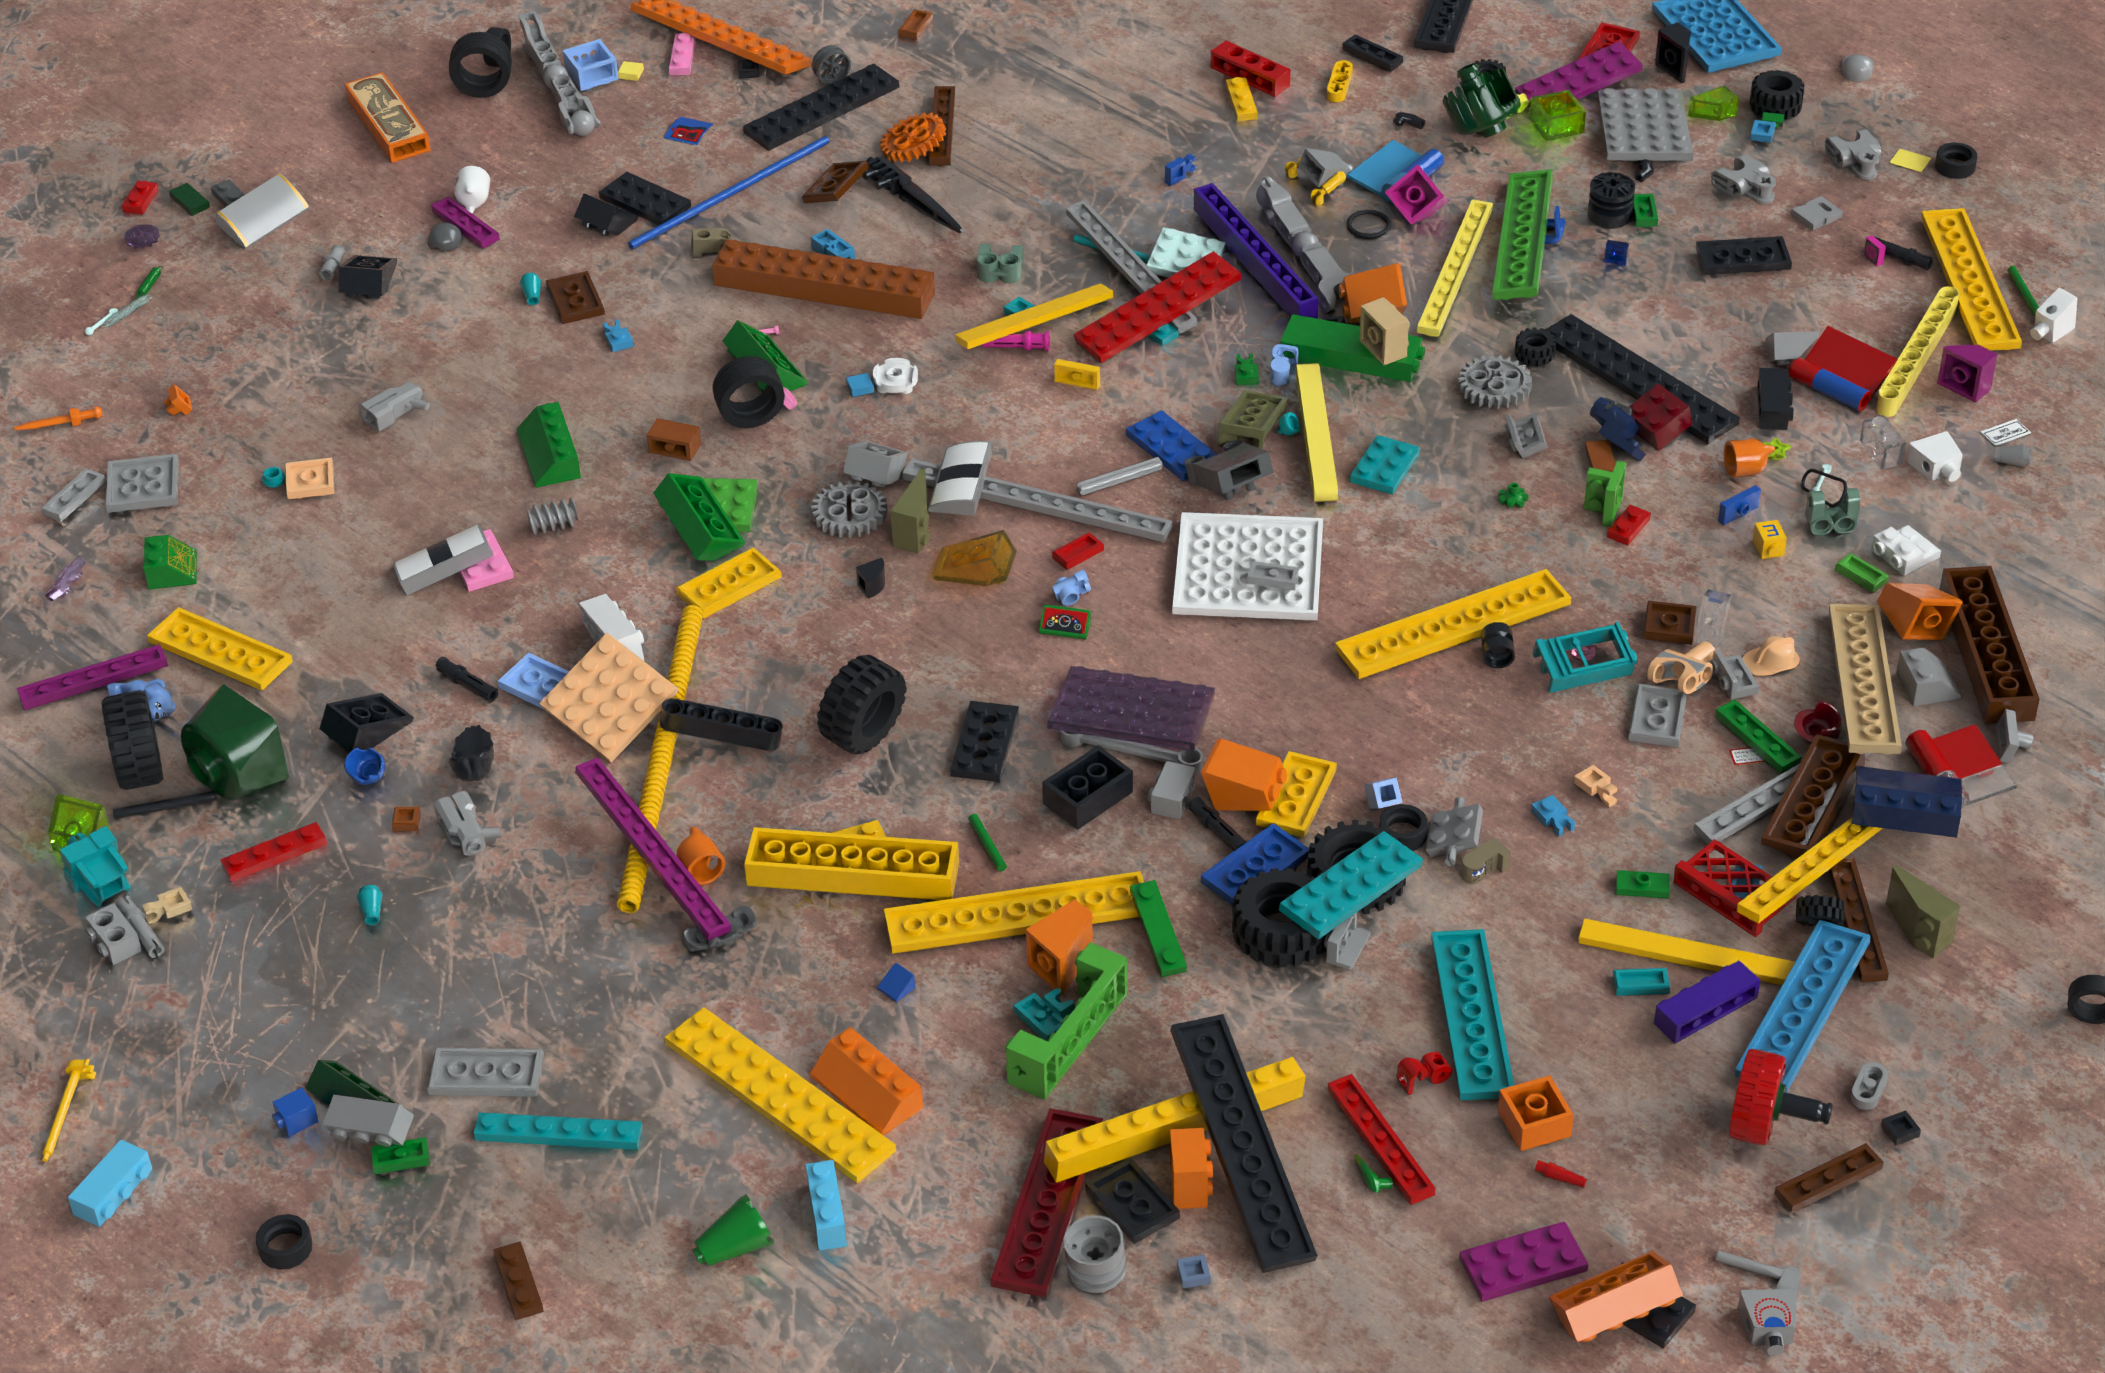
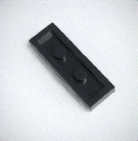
[1342,34,1403,72]

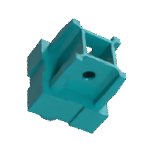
[60,826,131,908]

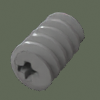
[526,497,578,535]

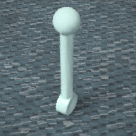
[85,308,118,336]
[1811,464,1832,491]

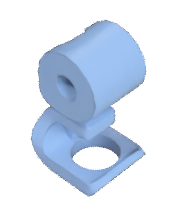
[1270,344,1298,386]

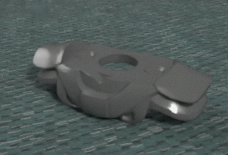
[683,906,757,951]

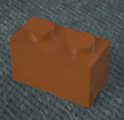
[647,418,701,461]

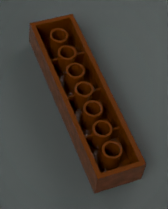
[1939,566,2040,724]

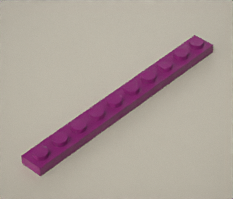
[575,758,731,941]

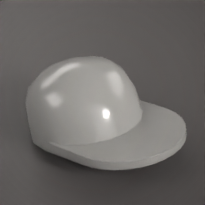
[1841,54,1874,82]

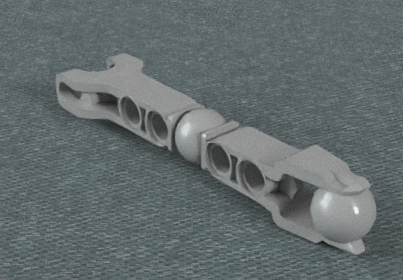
[519,11,601,136]
[1256,176,1352,313]

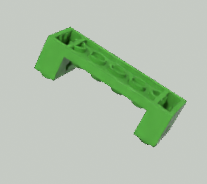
[1005,942,1128,1100]

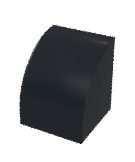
[856,557,885,598]

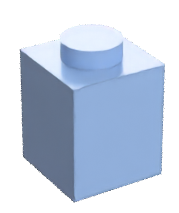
[1364,778,1402,809]

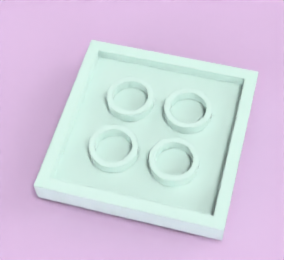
[1147,227,1226,278]

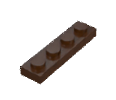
[1774,1143,1884,1213]

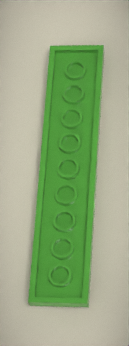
[1492,169,1553,300]

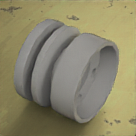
[1064,1215,1127,1293]

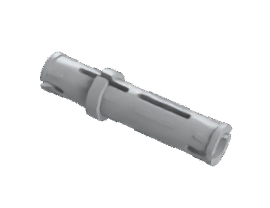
[116,896,165,958]

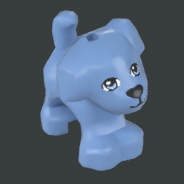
[107,679,176,722]

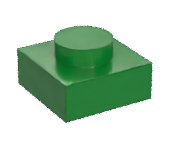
[1762,112,1784,129]

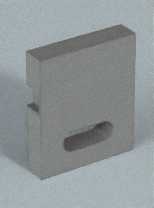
[1791,196,1843,231]

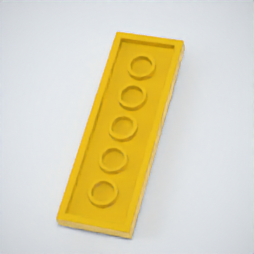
[147,607,293,691]

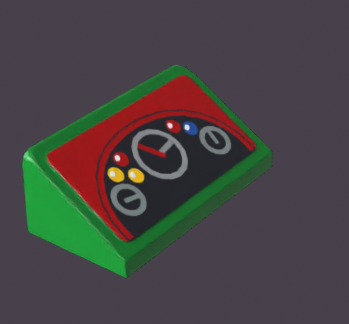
[1039,605,1091,639]

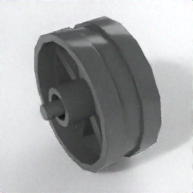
[811,45,851,85]

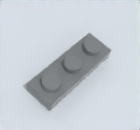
[41,468,106,522]

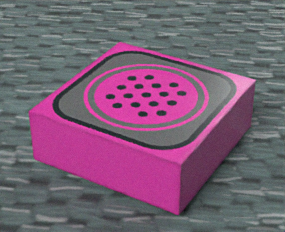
[1863,235,1886,266]

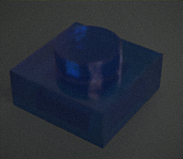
[1604,240,1629,266]

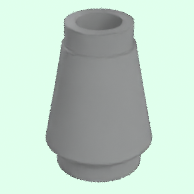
[1996,444,2031,467]

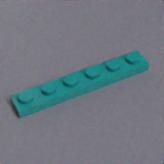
[473,1112,643,1150]

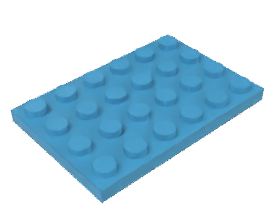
[1652,0,1782,73]

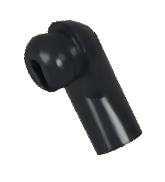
[1393,112,1425,129]
[1635,159,1654,182]

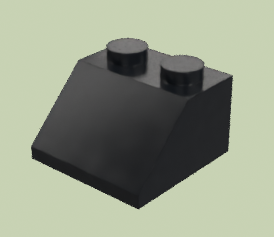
[1655,22,1691,84]
[574,193,639,236]

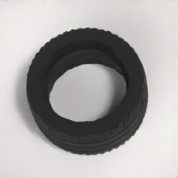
[449,32,512,98]
[712,356,785,428]

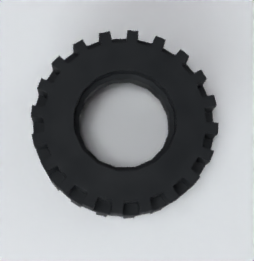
[1307,820,1406,914]

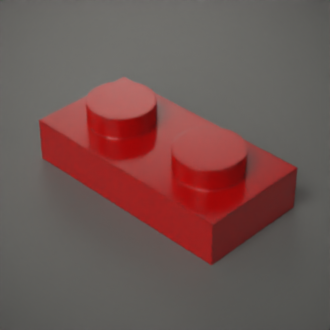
[122,181,159,214]
[1607,505,1651,546]

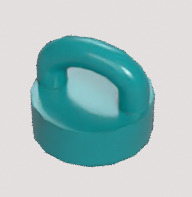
[1276,412,1300,436]

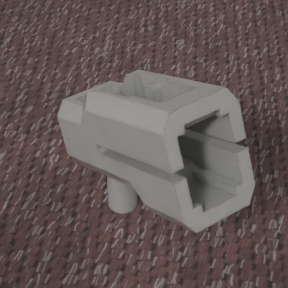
[359,381,430,432]
[434,791,501,856]

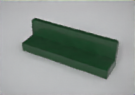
[306,1060,411,1112]

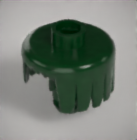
[1442,63,1521,138]

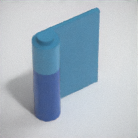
[1347,140,1445,203]

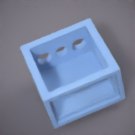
[562,39,619,91]

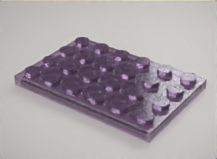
[1047,666,1215,751]

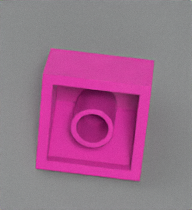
[1385,164,1449,225]

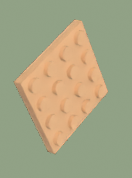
[539,633,679,763]

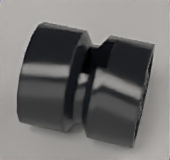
[1481,622,1515,668]

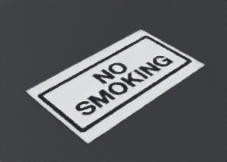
[1980,419,2031,446]

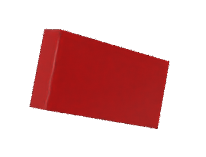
[1052,532,1104,570]

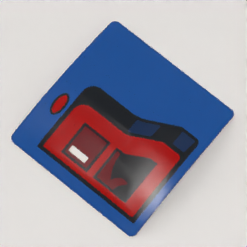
[664,117,714,145]

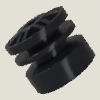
[1587,172,1636,229]

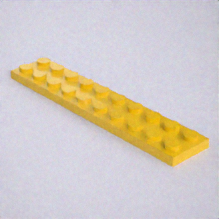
[1921,208,2022,351]
[1335,569,1571,679]
[884,871,1144,954]
[665,1007,896,1184]

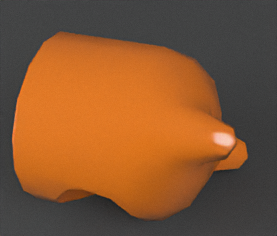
[1723,438,1775,478]
[676,827,726,886]

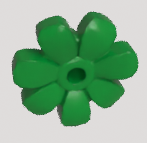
[1499,483,1528,508]

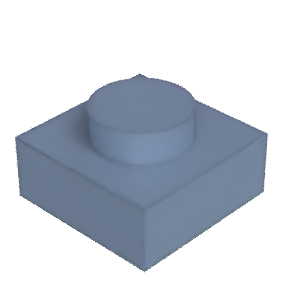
[1177,1255,1211,1288]

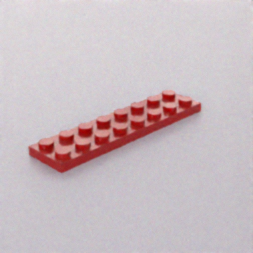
[1074,251,1241,363]

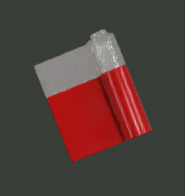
[1905,724,2017,808]

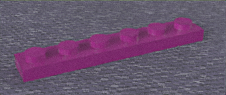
[16,644,168,710]

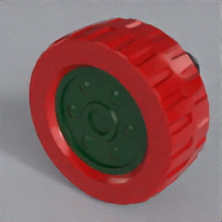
[1729,1049,1833,1146]

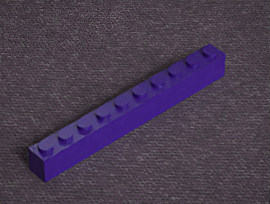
[1194,183,1319,319]

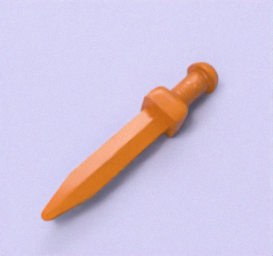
[14,406,103,430]

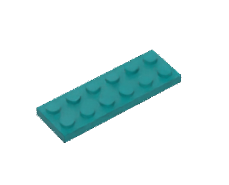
[1279,831,1423,940]

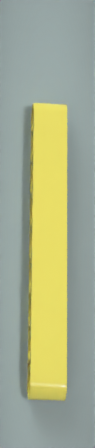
[1876,286,1959,417]
[1296,363,1338,502]

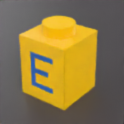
[1752,520,1787,559]

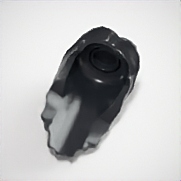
[449,725,494,782]

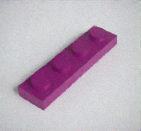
[431,196,500,249]

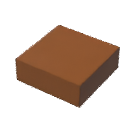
[391,807,421,831]

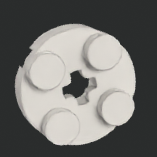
[873,358,918,394]

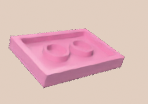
[459,529,514,592]

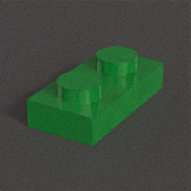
[1633,194,1658,228]
[371,1137,430,1174]

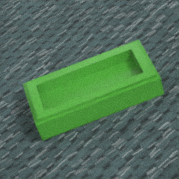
[1835,553,1889,593]

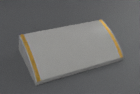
[216,173,309,250]

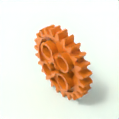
[880,112,946,163]

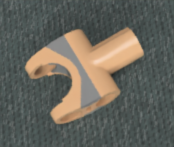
[1647,641,1715,694]

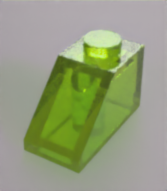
[1688,85,1739,121]

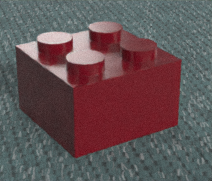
[1629,383,1693,451]

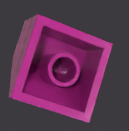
[1937,345,1998,403]

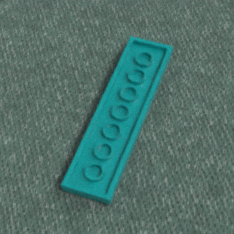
[1431,929,1514,1101]

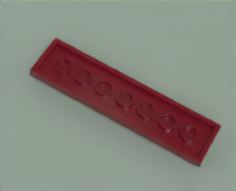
[991,1108,1103,1298]

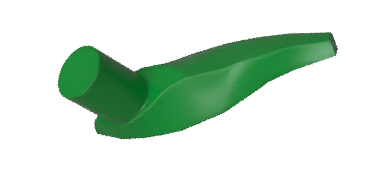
[1354,1154,1393,1193]

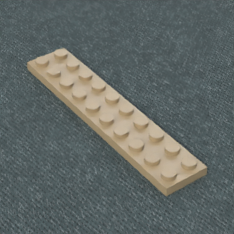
[1829,604,1902,755]

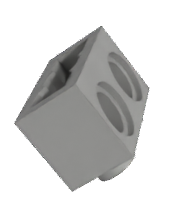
[85,903,142,965]

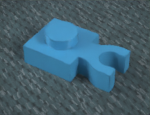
[603,319,634,352]
[1531,795,1575,837]

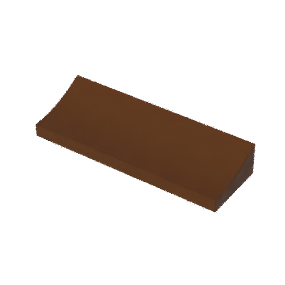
[1761,734,1865,859]

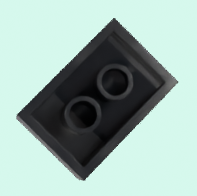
[338,255,397,299]
[319,693,414,753]

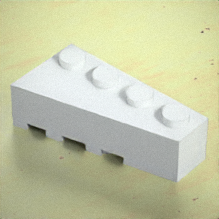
[579,594,645,662]

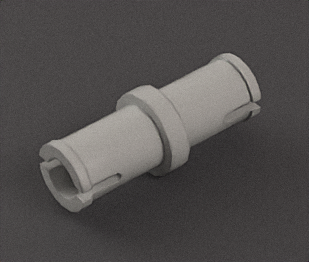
[319,245,345,280]

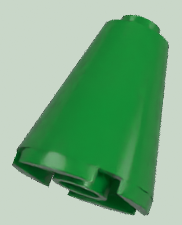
[692,1194,775,1266]

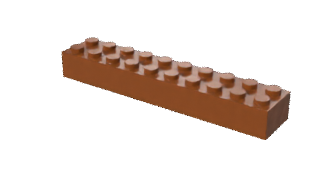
[712,239,935,319]

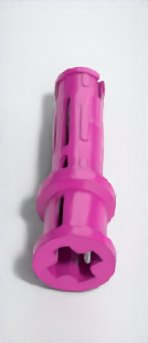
[982,331,1050,351]

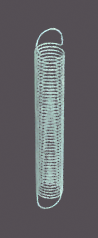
[101,295,152,327]

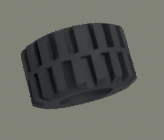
[1749,70,1805,120]

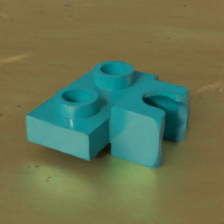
[1013,988,1075,1041]

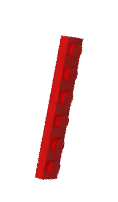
[1328,1074,1436,1205]

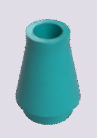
[520,273,542,305]
[357,885,383,925]

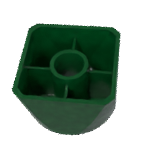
[181,684,289,800]

